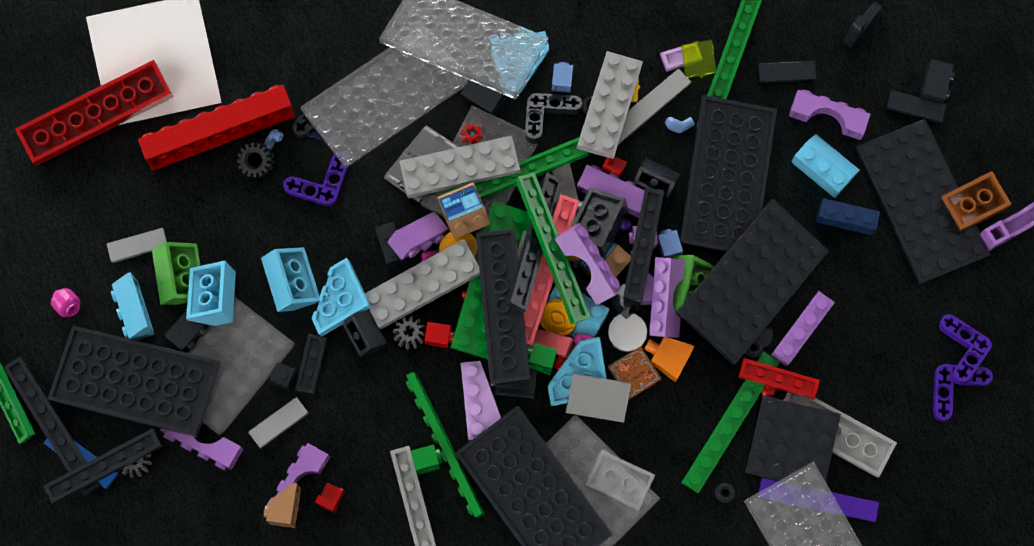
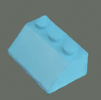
[792,134,860,198]
[261,248,320,312]
[186,261,236,326]
[111,272,155,341]
[547,286,610,338]

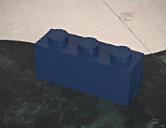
[816,198,880,235]

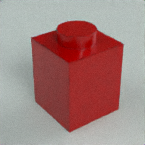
[425,322,454,348]

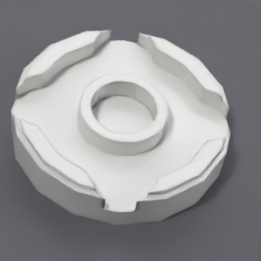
[608,314,647,352]

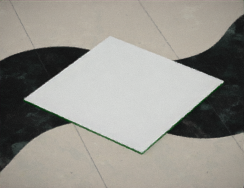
[86,0,222,125]

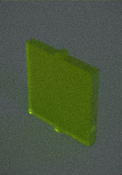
[681,40,716,78]

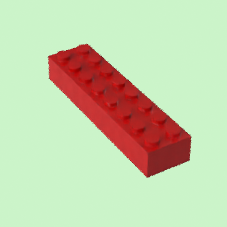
[15,60,174,166]
[138,85,295,171]

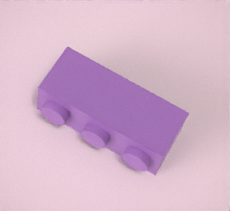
[388,212,448,260]

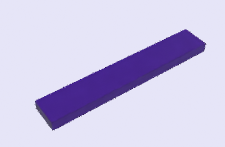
[758,478,879,522]

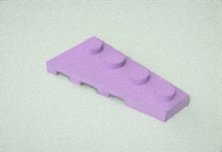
[461,361,501,441]

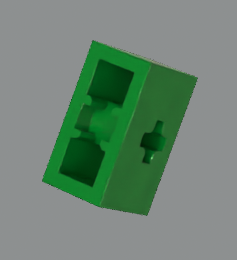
[528,343,557,375]
[411,445,443,475]

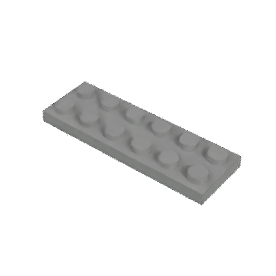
[577,51,643,159]
[399,135,520,198]
[365,239,480,330]
[784,392,897,478]

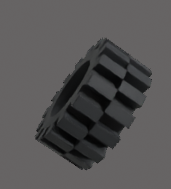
[237,143,274,177]

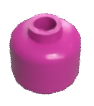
[51,288,81,317]

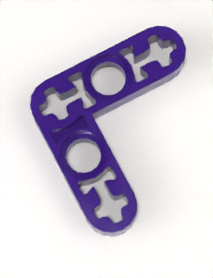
[283,152,349,206]
[939,314,992,385]
[933,364,993,421]

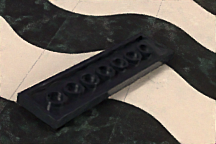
[476,229,531,386]

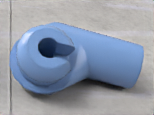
[665,117,695,133]
[263,129,283,149]

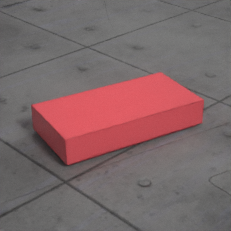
[532,329,573,358]

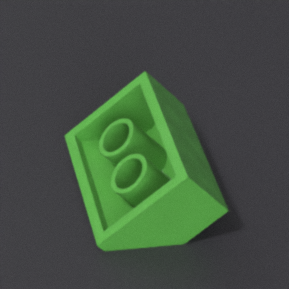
[152,242,200,305]
[673,255,714,318]

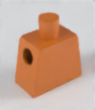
[644,337,694,382]

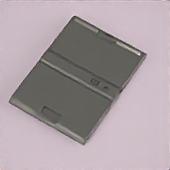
[384,126,459,203]

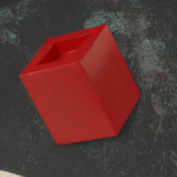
[602,156,627,179]
[315,483,345,513]

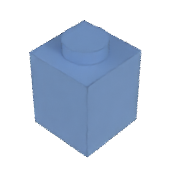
[552,62,573,93]
[657,229,683,258]

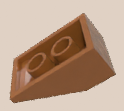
[941,171,1011,230]

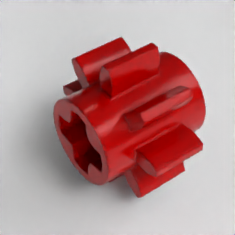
[460,122,484,145]

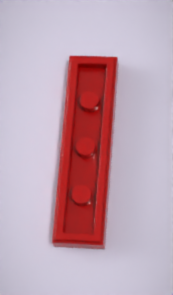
[738,358,820,400]

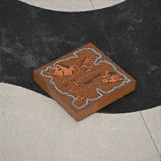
[607,346,661,400]

